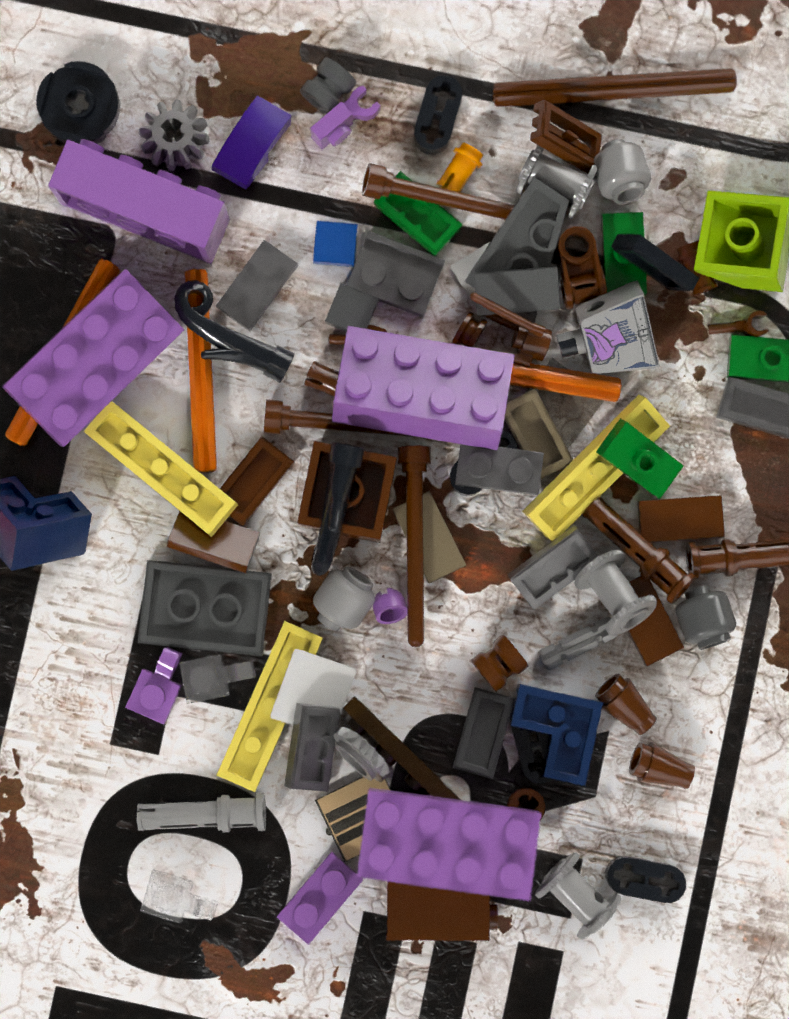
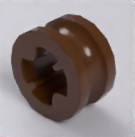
[452,311,488,347]
[507,787,546,820]

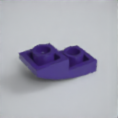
[211,96,292,190]

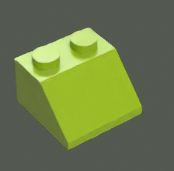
[694,190,789,292]

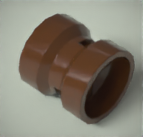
[470,634,529,692]

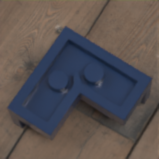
[0,476,92,571]
[510,684,603,786]

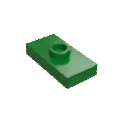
[373,171,463,256]
[601,212,647,296]
[726,335,789,383]
[596,418,684,499]

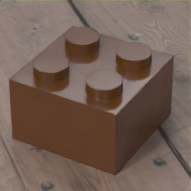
[297,441,397,543]

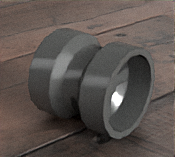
[300,57,357,114]

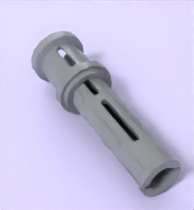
[137,793,266,833]

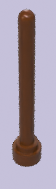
[362,163,514,220]
[264,400,416,437]
[397,445,431,647]

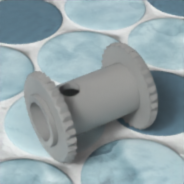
[516,145,598,219]
[574,550,657,635]
[536,853,621,939]

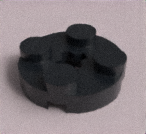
[36,61,120,144]

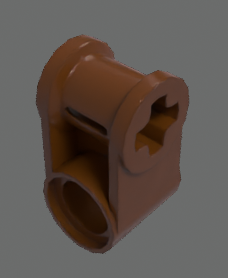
[555,226,607,310]

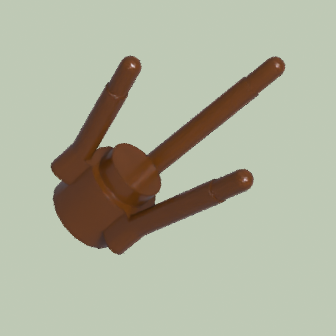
[470,292,552,367]

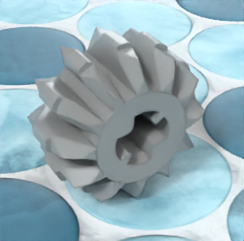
[139,99,210,172]

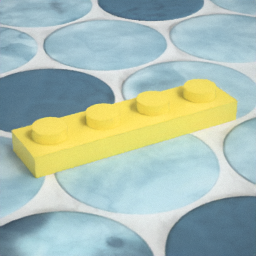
[522,395,670,542]
[83,401,238,537]
[217,621,323,792]

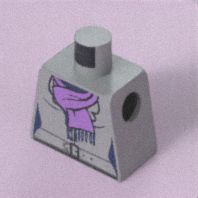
[556,281,660,374]

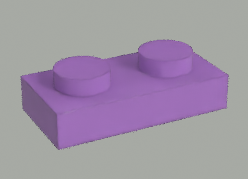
[277,851,364,945]

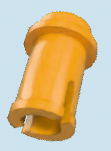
[436,142,484,193]

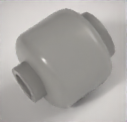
[594,139,651,204]
[313,567,375,631]

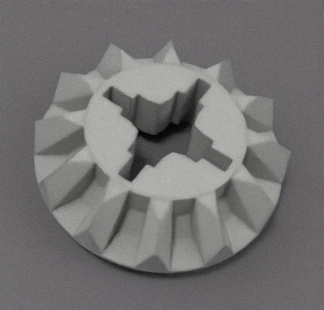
[333,727,389,782]

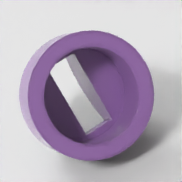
[373,588,407,624]

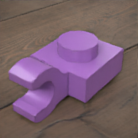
[310,86,380,150]
[125,647,183,725]

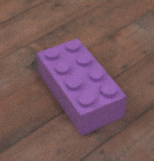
[48,139,230,264]
[1,269,184,447]
[332,326,515,450]
[357,788,541,901]

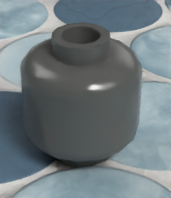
[676,585,736,650]

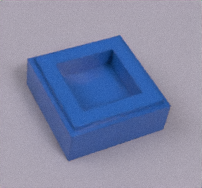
[313,221,358,267]

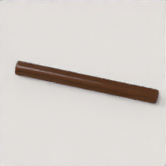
[493,68,737,107]

